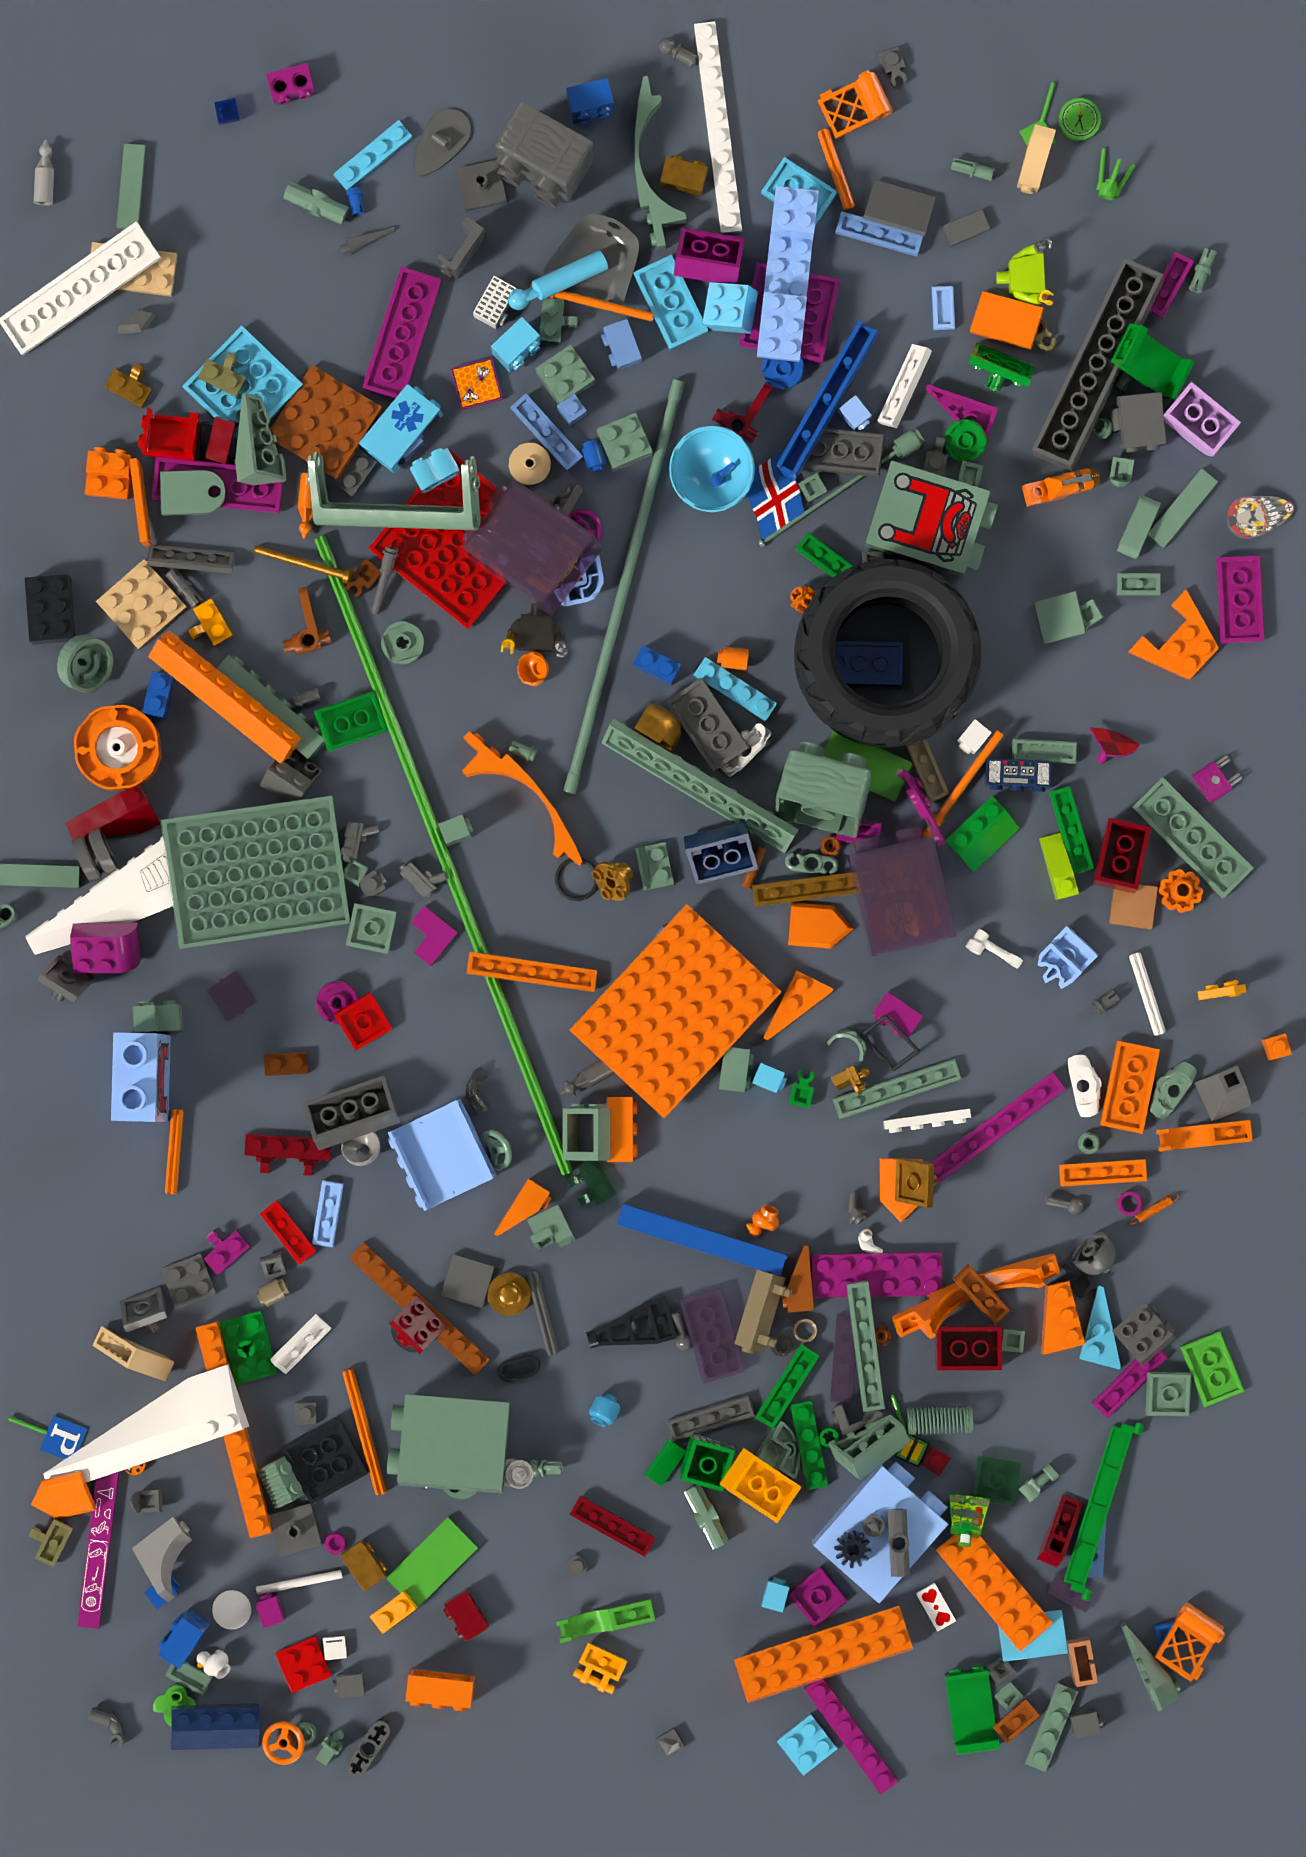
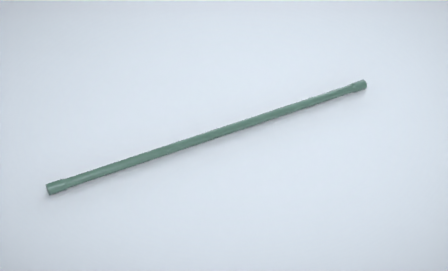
[563,379,685,795]

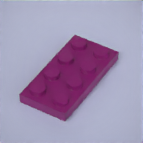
[1216,556,1264,644]

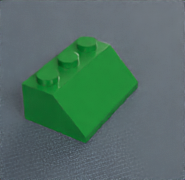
[945,796,1020,873]

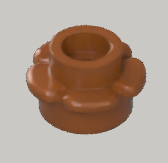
[820,835,841,856]
[874,1325,892,1346]

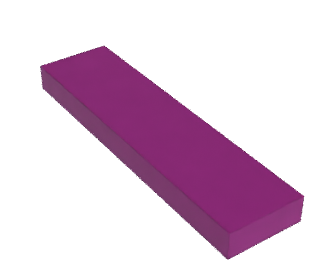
[1092,1351,1168,1419]

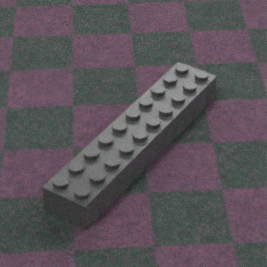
[1032,258,1164,472]

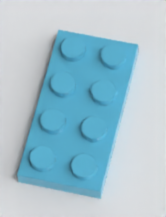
[633,254,708,350]

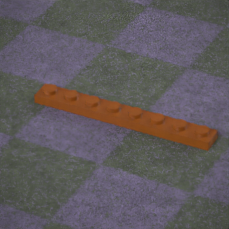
[349,1242,490,1375]

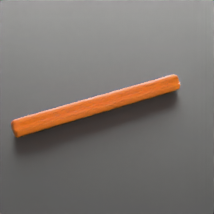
[343,1369,387,1495]

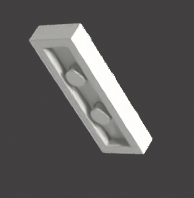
[270,1314,332,1374]

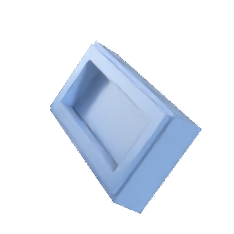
[932,286,955,330]

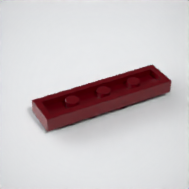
[569,1495,656,1557]

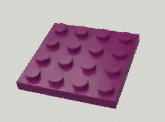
[739,262,840,364]

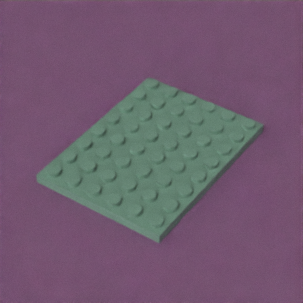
[161,796,350,949]

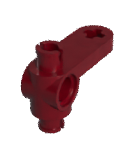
[712,382,773,443]

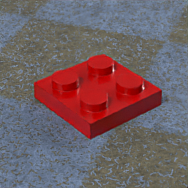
[333,992,392,1051]
[275,1635,332,1693]

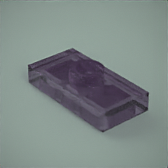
[1047,1573,1095,1613]

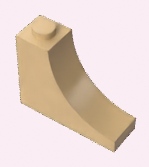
[1017,124,1056,194]
[92,1326,174,1381]

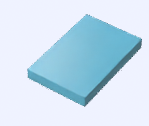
[761,157,838,226]
[998,1610,1068,1662]

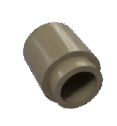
[256,1278,290,1307]

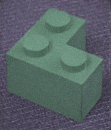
[133,1000,183,1033]

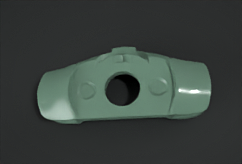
[1149,1062,1197,1120]

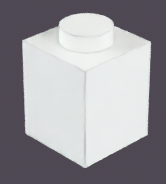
[957,719,991,754]

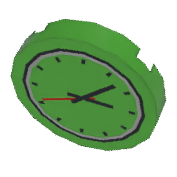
[1058,98,1101,142]

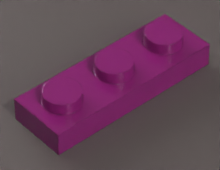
[1150,252,1194,319]

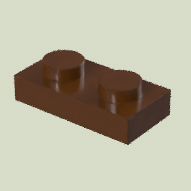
[264,1052,309,1076]

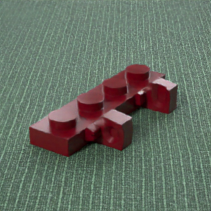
[244,1134,332,1176]

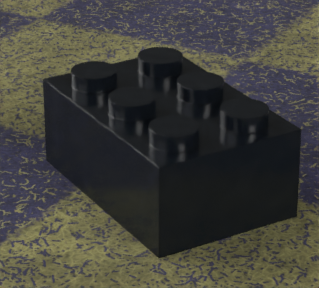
[25,574,75,645]

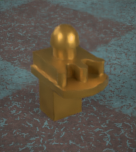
[831,1065,870,1095]

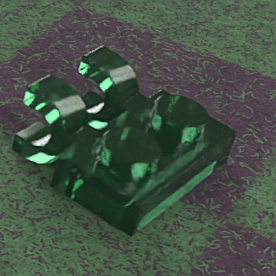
[566,1161,616,1207]

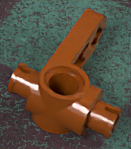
[282,587,332,655]

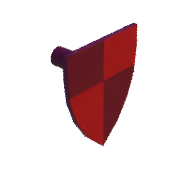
[1089,727,1140,764]

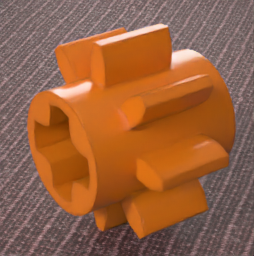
[790,585,816,613]

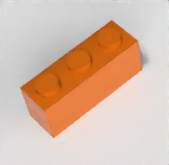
[607,1097,637,1162]

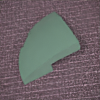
[755,1420,800,1480]

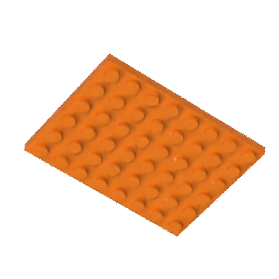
[569,904,781,1118]

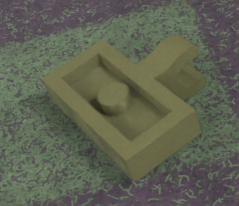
[198,352,246,398]
[28,1518,74,1568]

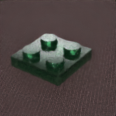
[971,1455,1021,1506]

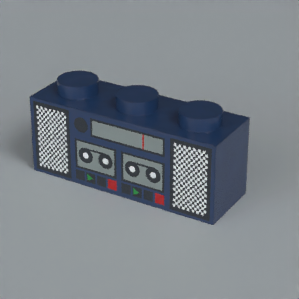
[984,758,1052,792]

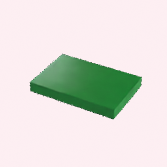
[314,691,388,752]

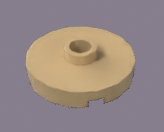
[508,443,551,486]

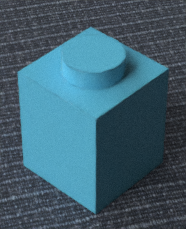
[761,1577,789,1613]

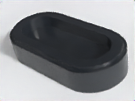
[498,1354,540,1382]

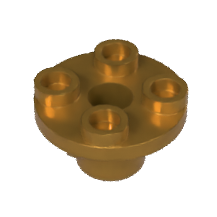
[592,861,633,901]
[488,1272,531,1316]

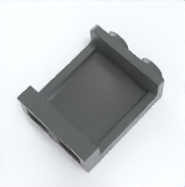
[437,216,486,279]
[1115,392,1166,452]

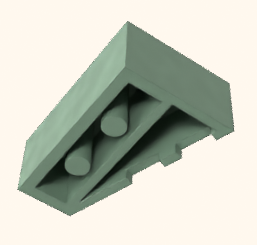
[828,1415,910,1480]

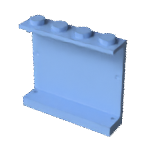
[388,1098,497,1211]

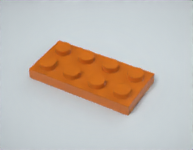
[1100,1041,1160,1134]

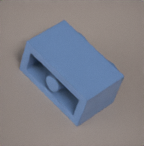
[601,319,642,371]

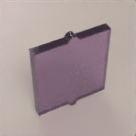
[207,971,257,1021]

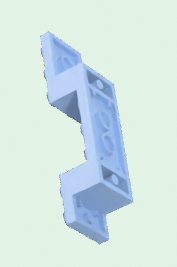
[757,186,819,362]

